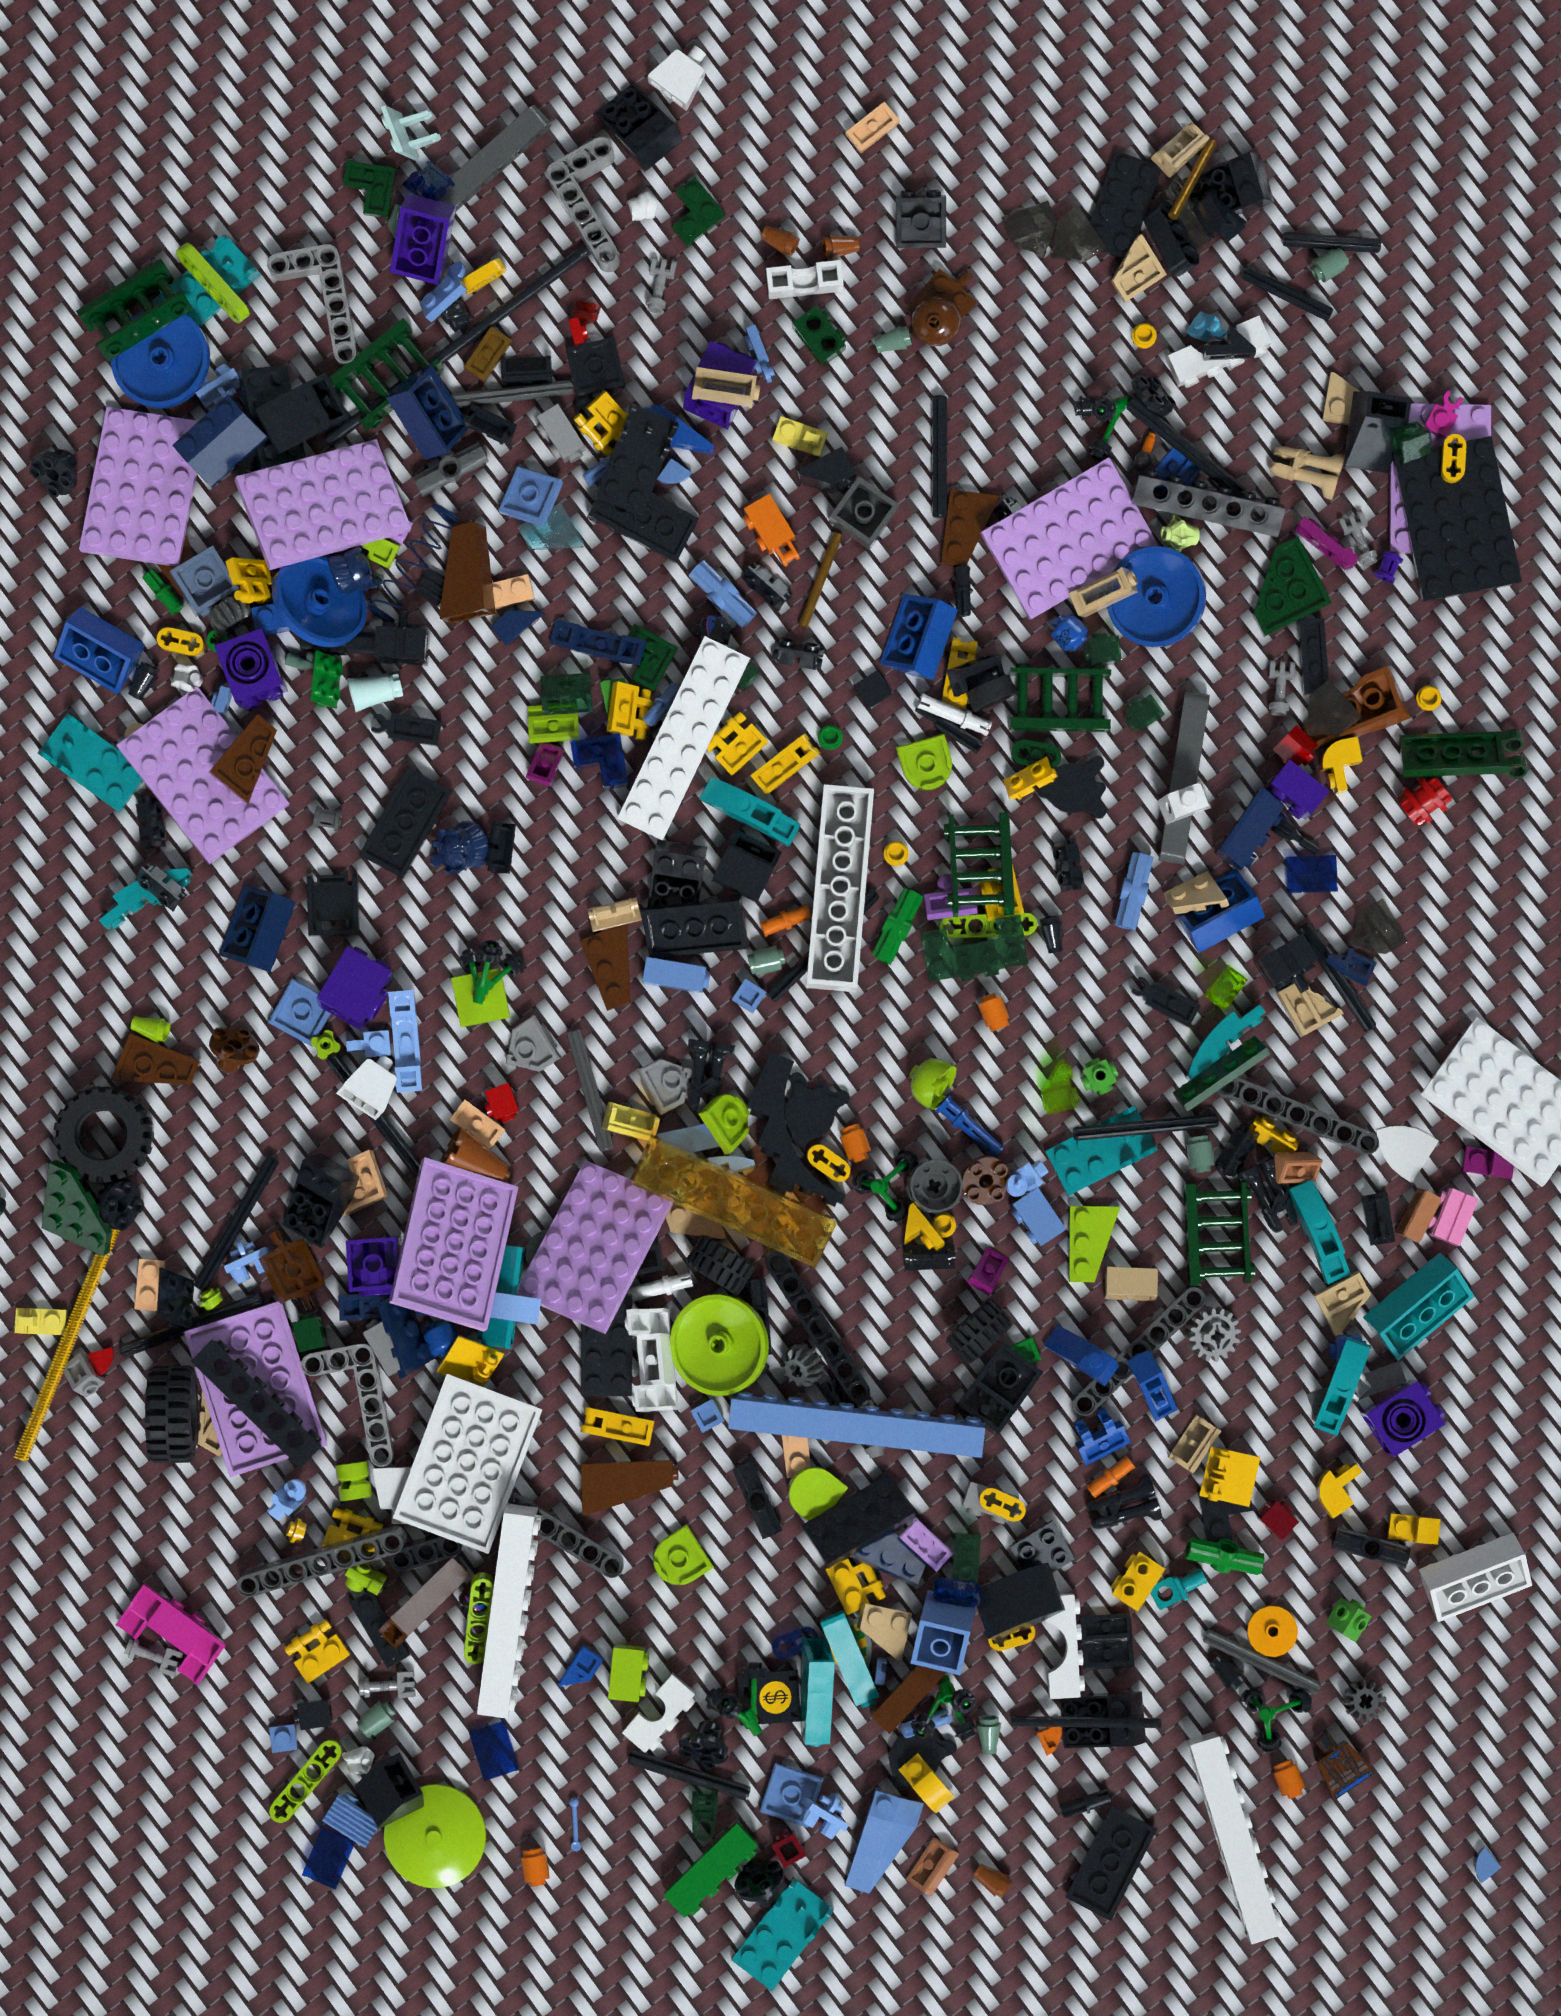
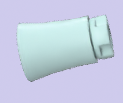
[347,672,403,713]

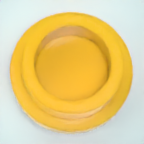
[1132,323,1157,349]
[1416,686,1441,711]
[884,841,909,866]
[931,1212,956,1238]
[286,1518,307,1543]

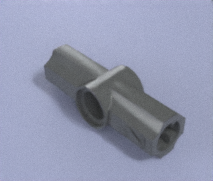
[412,442,489,497]

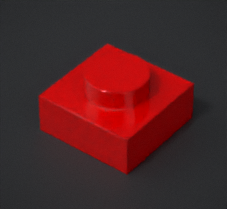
[568,317,588,346]

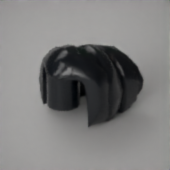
[441,300,472,332]

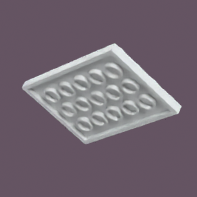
[1420,1017,1561,1187]
[393,1374,543,1554]

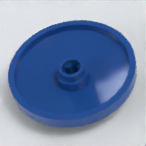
[111,311,210,409]
[1106,546,1206,647]
[272,556,367,647]

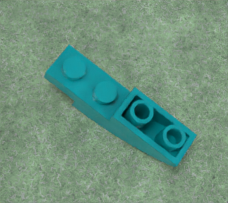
[699,777,801,847]
[99,868,193,930]
[1185,1005,1266,1081]
[1288,1179,1351,1284]
[1313,1337,1371,1436]

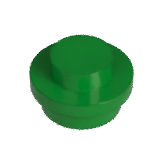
[818,725,843,750]

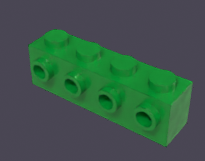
[663,1821,758,1918]

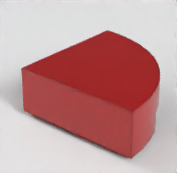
[88,1347,114,1376]

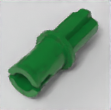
[142,569,184,616]

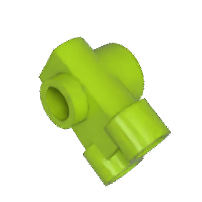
[345,1563,387,1595]

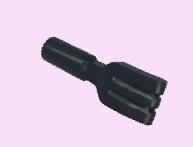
[1272,819,1320,855]

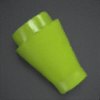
[131,1016,170,1043]

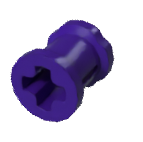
[1373,551,1403,583]

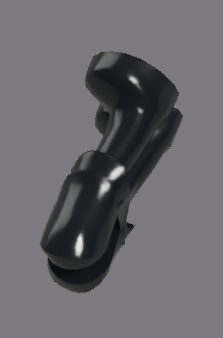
[688,1039,736,1111]
[1237,1157,1298,1233]
[1086,1473,1163,1529]

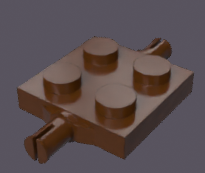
[906,268,977,340]
[259,1230,326,1312]

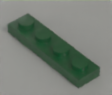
[1173,1036,1270,1112]

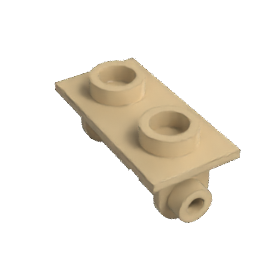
[588,897,642,932]

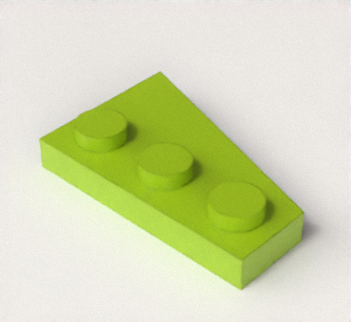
[1069,1206,1120,1282]

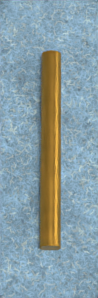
[1168,139,1217,220]
[798,532,843,628]

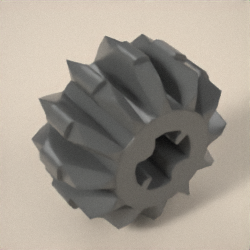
[208,596,252,635]
[780,1343,825,1388]
[1342,1678,1387,1723]

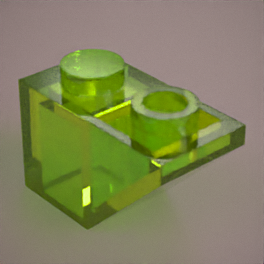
[1040,1059,1080,1116]

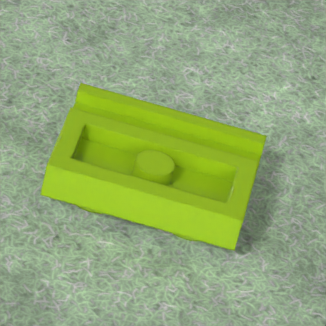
[527,703,580,743]

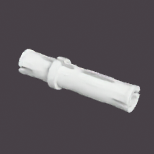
[917,693,992,736]
[627,1271,694,1302]

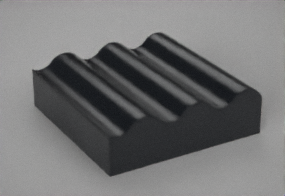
[414,568,445,607]
[854,670,892,710]

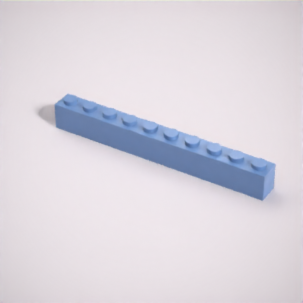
[728,1391,985,1458]

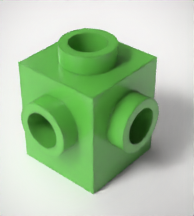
[1080,1058,1118,1096]
[1325,1597,1372,1642]

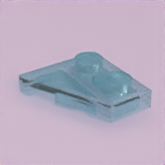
[517,503,585,551]

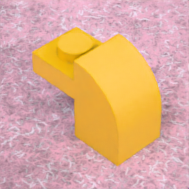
[1320,737,1363,794]
[1317,1462,1362,1519]
[899,1753,955,1813]

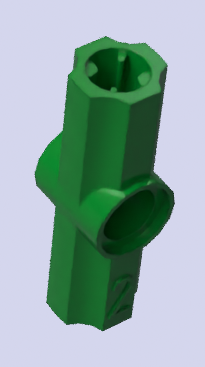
[872,887,923,965]
[1185,1537,1265,1575]

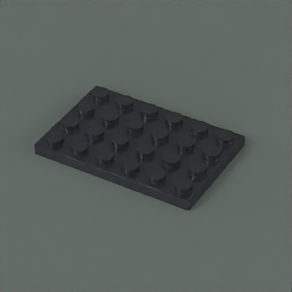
[1392,436,1522,603]

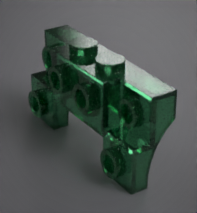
[921,914,1028,982]

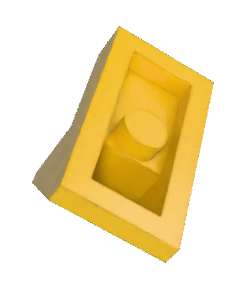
[904,1203,945,1253]
[1387,1513,1441,1545]

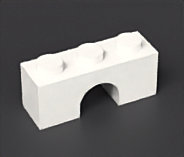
[766,260,844,299]
[622,1672,696,1753]

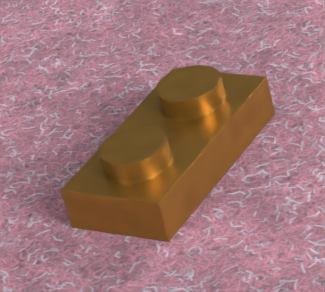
[463,326,512,383]

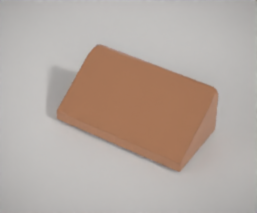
[1274,1152,1323,1184]
[1395,1188,1442,1243]
[906,1837,959,1896]

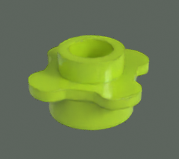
[311,1030,340,1060]
[198,1287,223,1311]

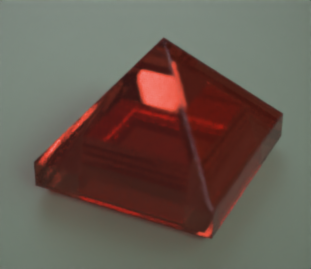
[573,301,601,325]

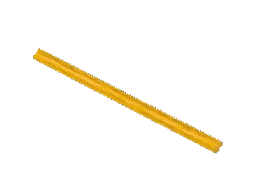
[14,1229,120,1462]

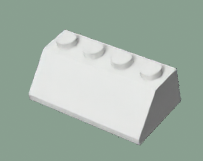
[1419,1533,1532,1622]

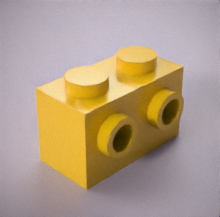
[1111,1552,1166,1612]

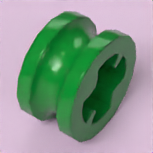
[206,629,230,653]

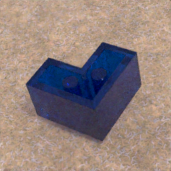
[570,733,629,790]

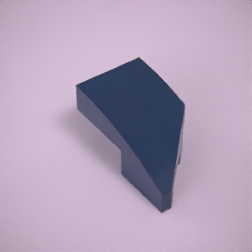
[491,609,545,646]
[1326,948,1377,986]

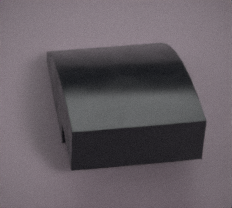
[955,1342,1043,1436]
[972,1563,1065,1640]

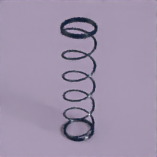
[367,503,460,623]

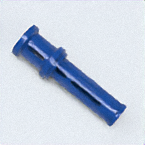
[935,1094,1004,1157]

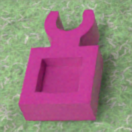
[1423,391,1463,439]

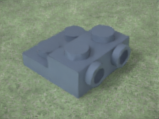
[169,546,240,618]

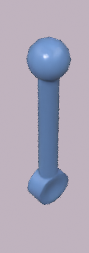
[569,1797,581,1851]

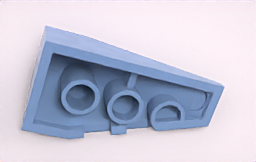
[845,1787,924,1894]

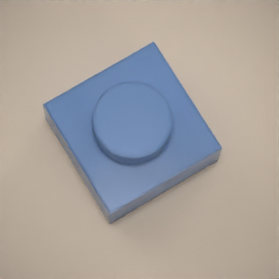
[212,686,232,715]
[732,978,767,1014]
[690,1398,725,1433]
[269,1723,298,1753]

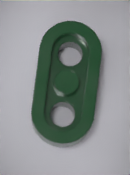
[1011,740,1061,769]

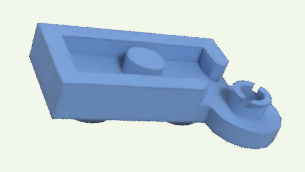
[419,262,467,322]
[743,325,775,383]

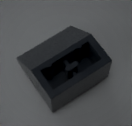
[712,830,782,903]
[355,1752,424,1829]

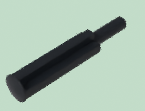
[915,707,984,754]

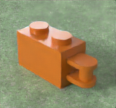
[742,493,800,567]

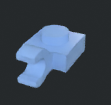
[346,1030,391,1058]

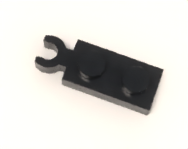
[371,713,442,747]
[1131,977,1201,1028]

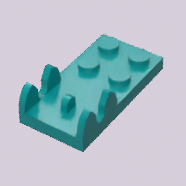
[152,235,261,327]
[38,713,143,813]
[1045,1105,1158,1196]
[731,1877,834,1991]

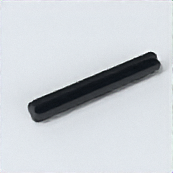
[1282,232,1381,253]
[1241,266,1333,321]

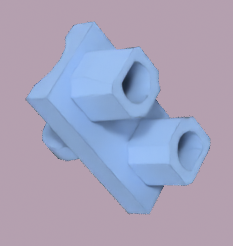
[195,364,240,409]
[1006,1160,1048,1197]
[224,1239,270,1284]
[267,1479,307,1521]
[799,1793,849,1839]

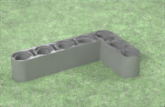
[546,137,620,272]
[267,244,358,367]
[301,1344,395,1467]

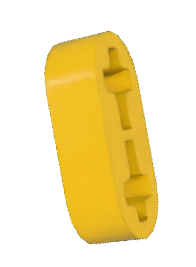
[461,258,507,294]
[1440,434,1466,483]
[157,627,205,657]
[807,1145,850,1182]
[979,1487,1026,1522]
[988,1626,1035,1651]

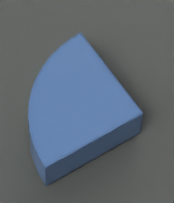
[657,459,692,484]
[874,1657,887,1685]
[1475,1847,1501,1883]

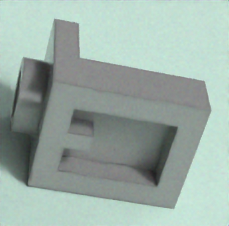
[62,1352,105,1397]

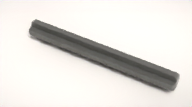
[451,380,574,408]
[567,1029,614,1152]
[1203,1629,1321,1695]

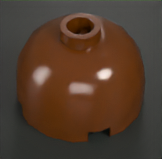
[912,296,962,346]

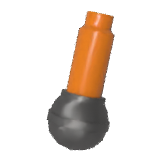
[1134,432,1156,469]

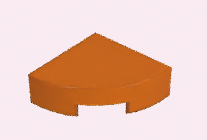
[1036,1727,1062,1756]

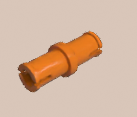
[759,904,812,937]
[1086,1455,1136,1498]

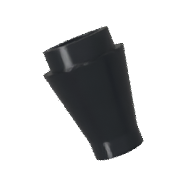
[128,661,160,700]
[1038,915,1063,953]
[1209,1655,1247,1692]

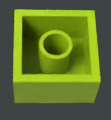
[608,1644,650,1702]

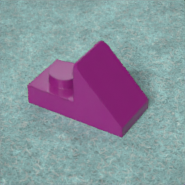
[526,742,565,786]
[1461,1146,1514,1179]
[967,1247,1009,1296]

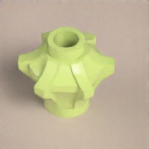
[1160,515,1200,552]

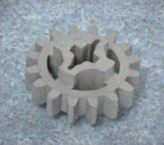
[1185,1306,1241,1362]

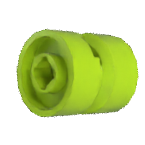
[335,1461,373,1501]

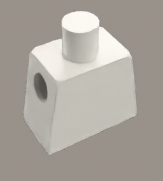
[648,46,706,110]
[1157,782,1211,824]
[336,1056,397,1120]
[373,1467,412,1524]

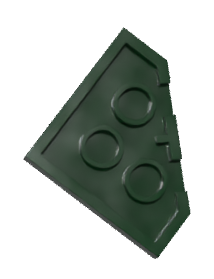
[1253,536,1332,637]
[42,1160,112,1256]

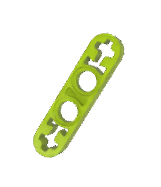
[176,242,250,323]
[939,913,1037,939]
[464,1572,494,1664]
[269,1739,343,1823]

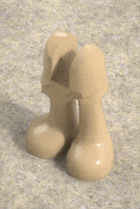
[1269,447,1345,500]

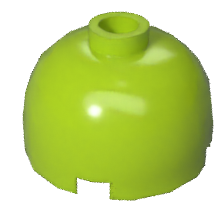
[909,1058,957,1110]

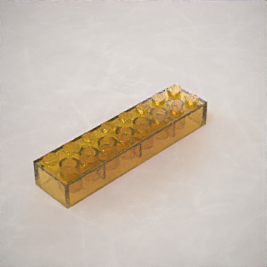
[630,1134,837,1268]

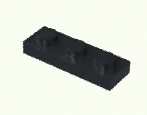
[1298,618,1329,695]
[349,1591,410,1669]

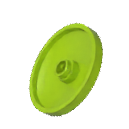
[670,1294,769,1396]
[384,1784,486,1888]

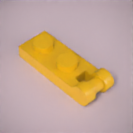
[942,637,978,711]
[750,733,821,796]
[580,1407,655,1446]

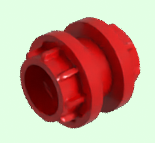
[1397,776,1452,826]

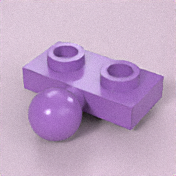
[924,874,978,920]

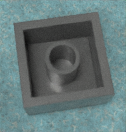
[829,476,900,550]

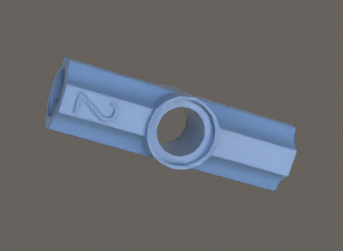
[689,560,757,628]
[1114,852,1154,931]

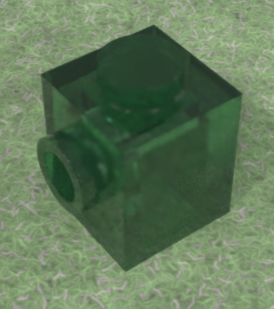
[1390,421,1432,464]
[1083,633,1122,667]
[1124,694,1165,734]

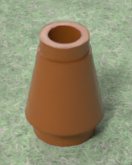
[761,226,800,256]
[822,234,860,259]
[973,1863,1013,1899]

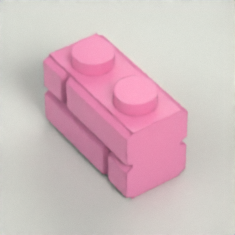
[1428,1188,1479,1246]

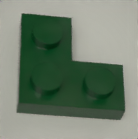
[343,160,397,219]
[672,177,726,248]
[628,624,678,692]

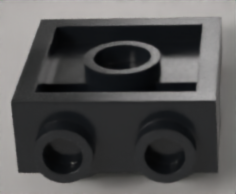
[896,190,946,248]

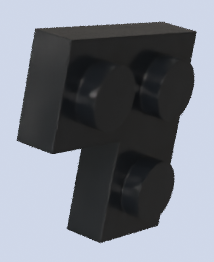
[1198,1494,1253,1543]

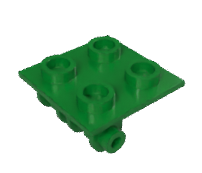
[310,651,343,709]

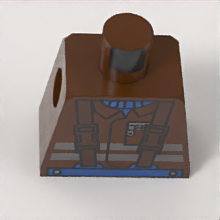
[1315,1734,1375,1800]

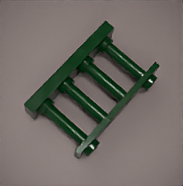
[76,258,193,362]
[329,318,444,432]
[1009,663,1111,732]
[944,812,1015,917]
[1183,1182,1255,1286]

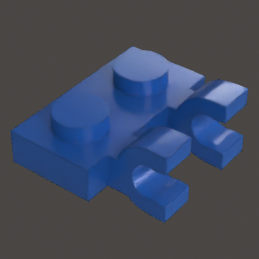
[1073,1407,1131,1466]

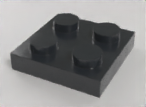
[566,337,626,398]

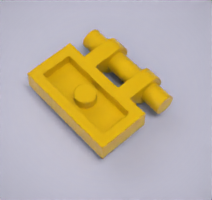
[573,391,626,456]
[226,557,273,605]
[607,681,653,741]
[706,712,769,776]
[321,1508,383,1565]
[825,1558,886,1615]
[284,1619,351,1684]

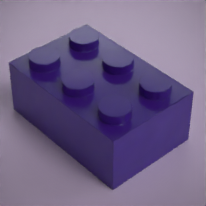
[390,193,456,285]

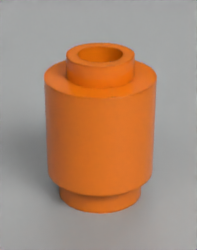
[978,993,1010,1032]
[840,1124,872,1163]
[1273,1759,1306,1799]
[521,1847,550,1887]

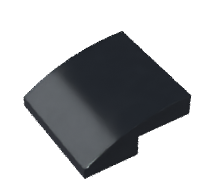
[1079,1613,1135,1671]

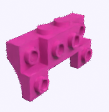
[116,1584,227,1685]

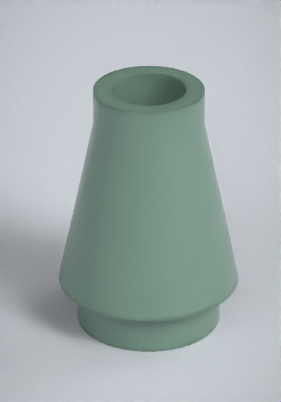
[874,325,913,353]
[976,1715,1001,1754]

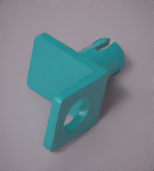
[1151,1568,1207,1610]

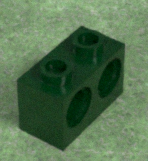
[792,305,847,368]
[293,1313,329,1352]

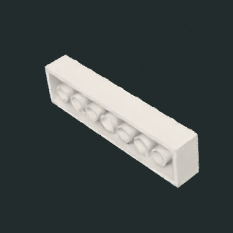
[617,636,750,840]
[806,784,874,992]
[477,1503,542,1718]
[1185,1731,1283,1944]

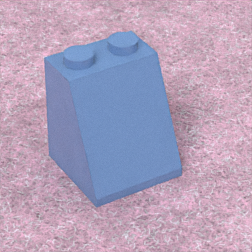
[910,1590,976,1675]

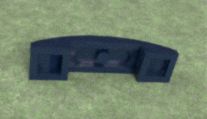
[549,619,647,665]
[338,1294,428,1321]

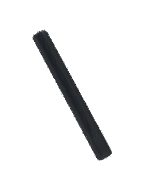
[932,395,947,519]
[1298,923,1376,1032]
[628,1750,751,1801]

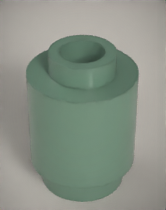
[1310,248,1349,283]
[747,945,785,975]
[1186,1135,1215,1173]
[356,1701,395,1738]

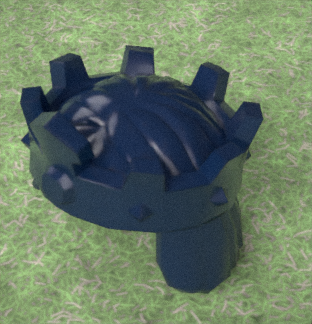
[327,545,383,595]
[430,821,489,875]

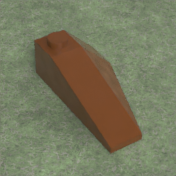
[1303,666,1411,749]

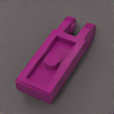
[1294,516,1358,571]

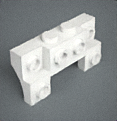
[625,1308,678,1412]

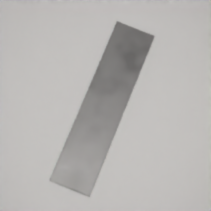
[1307,1361,1407,1416]

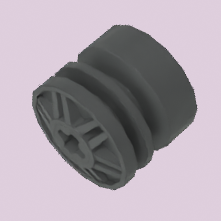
[905,1159,963,1213]

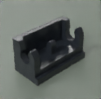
[501,356,553,387]
[946,654,1004,697]

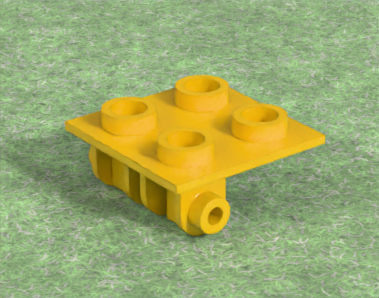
[437,1335,504,1387]
[1199,1446,1261,1507]

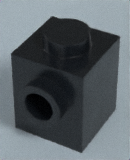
[294,1698,333,1730]

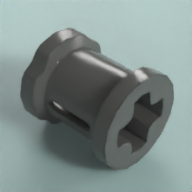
[313,806,343,832]

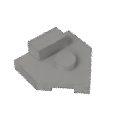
[505,1015,562,1072]
[637,1058,693,1115]

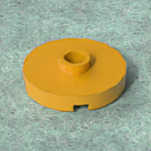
[1246,1605,1298,1657]

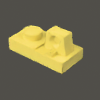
[772,416,828,458]
[15,1308,68,1335]

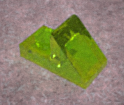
[1205,965,1248,1011]

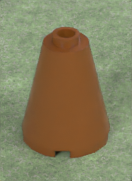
[440,1127,511,1183]

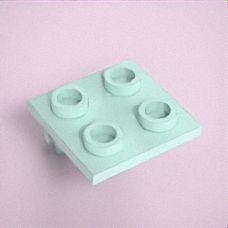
[381,105,441,161]

